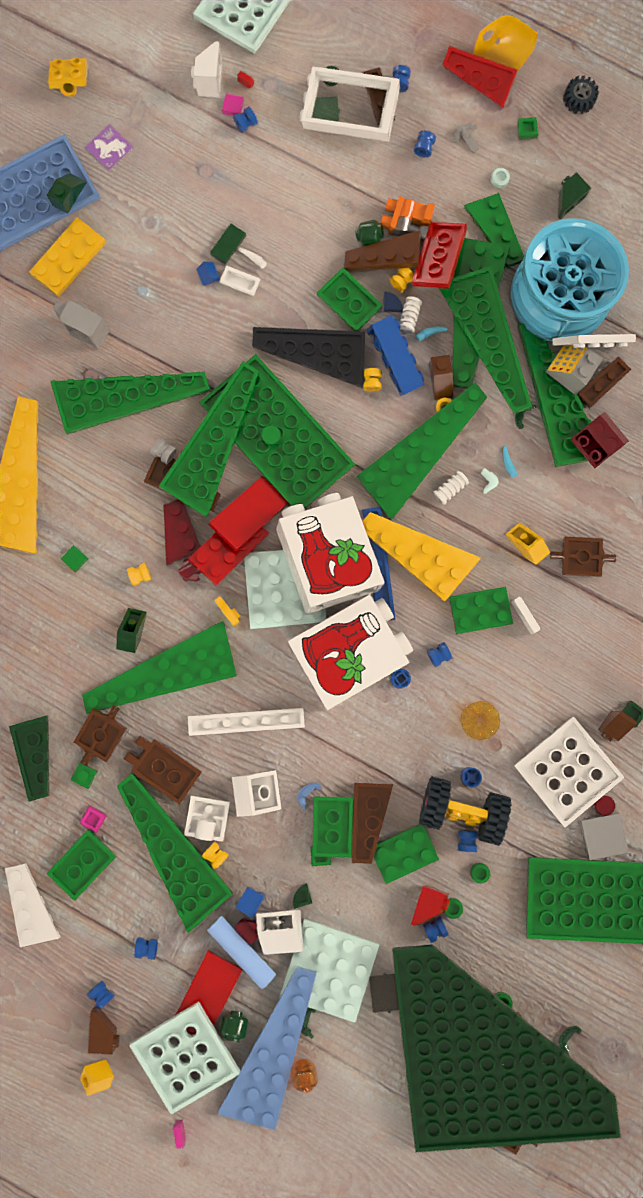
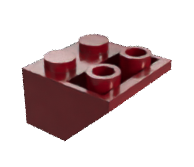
[571,412,629,469]

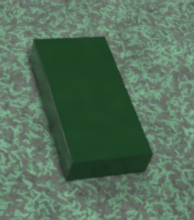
[210,224,246,265]

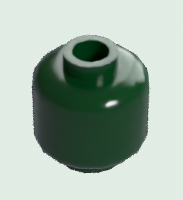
[356,220,384,246]
[220,1010,248,1042]

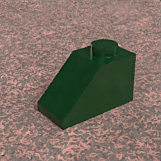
[558,172,591,220]
[47,173,86,214]
[116,608,147,653]

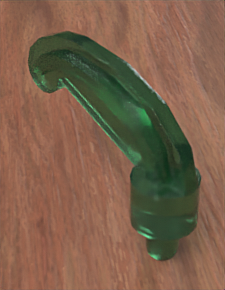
[515,405,537,429]
[301,1007,316,1039]
[559,1026,581,1055]

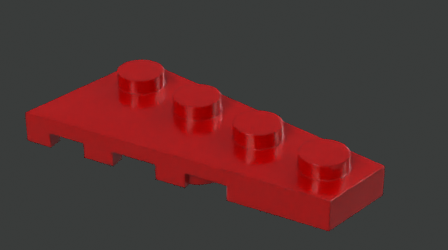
[442,46,517,109]

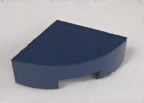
[384,291,403,312]

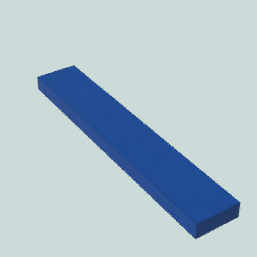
[362,507,396,621]

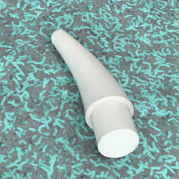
[238,248,267,268]

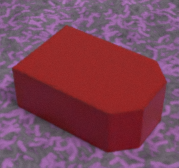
[237,70,254,88]

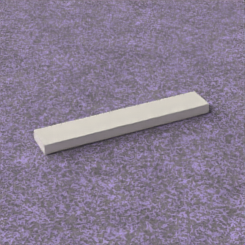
[188,708,305,736]

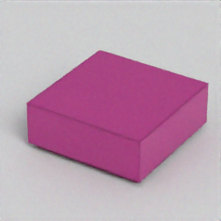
[222,93,244,116]
[79,806,107,833]
[173,1119,186,1149]

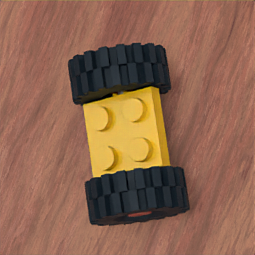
[419,776,512,846]

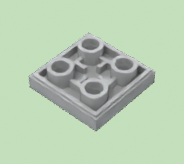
[580,813,628,860]

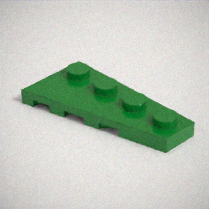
[464,193,524,268]

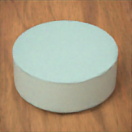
[491,168,510,188]

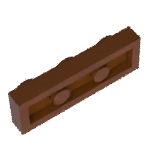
[362,67,395,126]
[577,356,632,409]

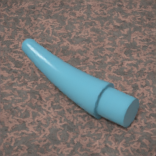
[415,327,447,341]
[503,446,518,478]

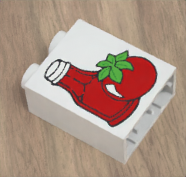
[276,493,385,615]
[288,595,413,710]

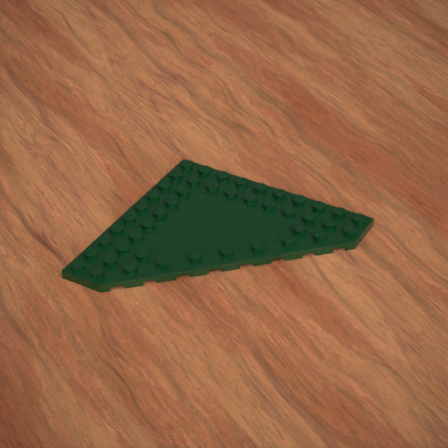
[392,944,621,1153]

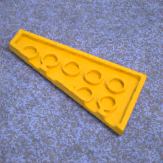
[362,512,481,602]

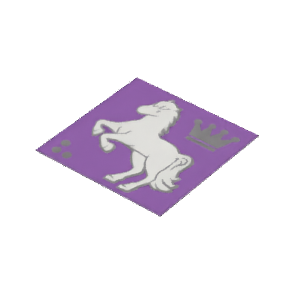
[85,124,133,170]

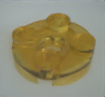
[461,701,500,740]

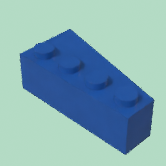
[366,315,424,396]

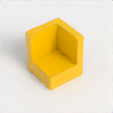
[80,1060,114,1096]

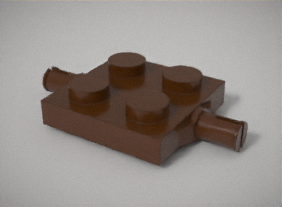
[550,536,616,577]
[73,705,127,766]

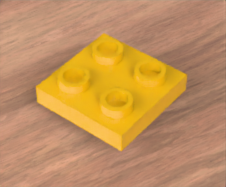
[48,57,88,97]

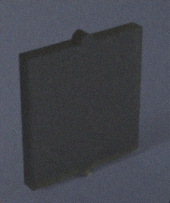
[369,973,399,1013]

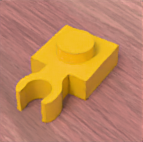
[214,596,241,627]

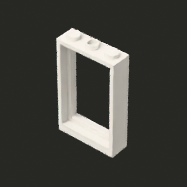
[300,66,400,142]

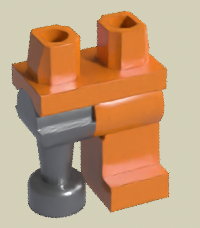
[381,196,435,241]

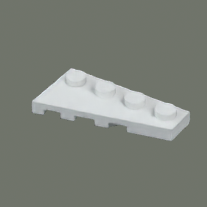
[553,334,636,348]
[5,863,61,947]

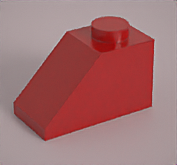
[411,885,450,926]

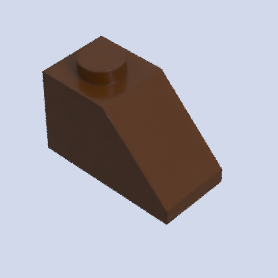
[429,355,453,400]
[598,711,638,742]
[88,1006,120,1054]

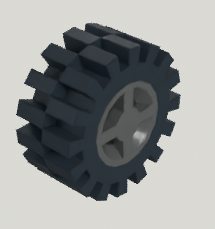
[563,75,599,114]

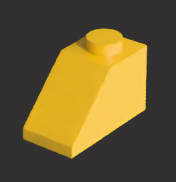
[505,522,550,565]

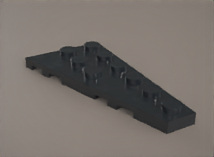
[252,327,365,388]

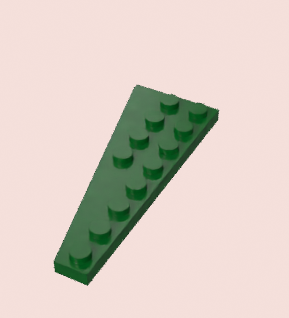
[453,238,510,389]
[50,372,211,435]
[356,382,487,520]
[82,621,237,714]
[117,773,233,933]

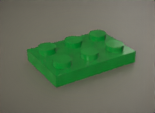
[317,268,383,331]
[449,587,513,635]
[312,796,353,858]
[374,824,439,884]
[46,829,117,901]

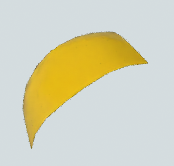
[473,15,538,72]

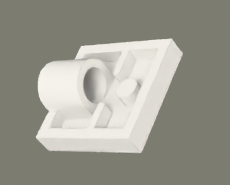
[184,796,230,842]

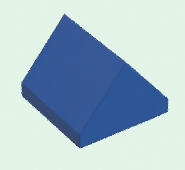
[196,261,220,287]

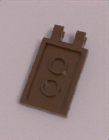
[123,736,202,805]

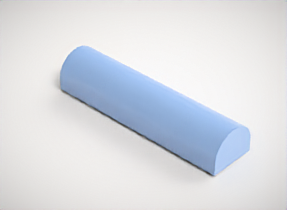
[207,916,276,989]

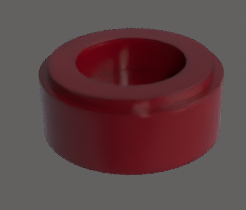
[594,795,615,815]

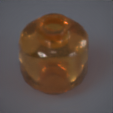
[290,1059,318,1093]

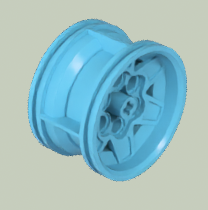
[510,218,629,342]

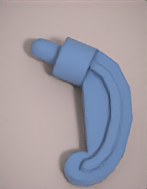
[298,783,321,810]

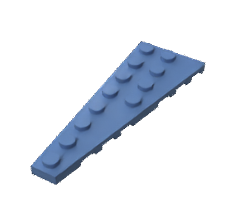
[218,966,316,1130]

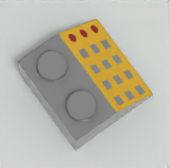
[546,345,602,395]

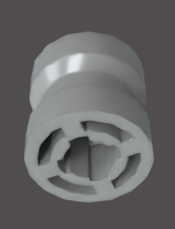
[150,438,177,464]

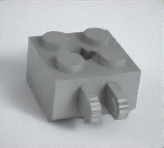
[53,300,109,350]

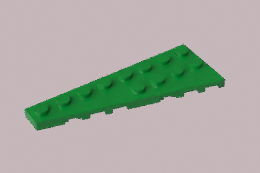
[439,266,532,414]
[518,323,592,467]
[159,361,259,518]

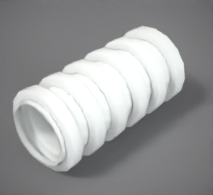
[399,296,422,333]
[434,471,469,504]

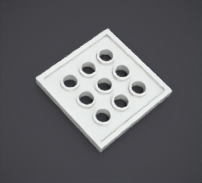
[513,717,624,827]

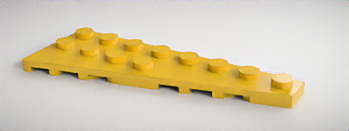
[0,396,38,554]

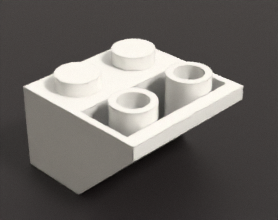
[256,910,303,955]

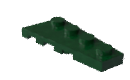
[9,715,49,802]

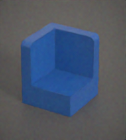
[236,887,265,918]

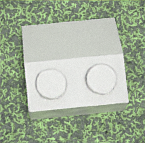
[191,42,222,98]
[232,770,281,817]

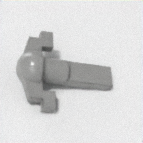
[453,123,479,153]

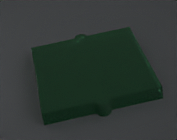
[312,96,340,122]

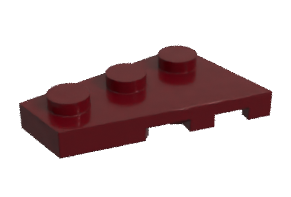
[163,499,201,565]

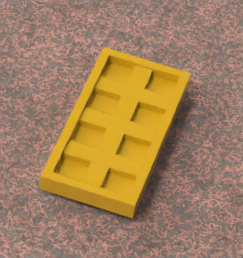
[29,217,106,297]

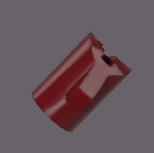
[178,558,201,582]
[235,918,258,946]

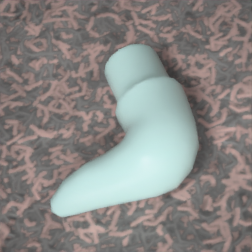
[481,468,499,494]

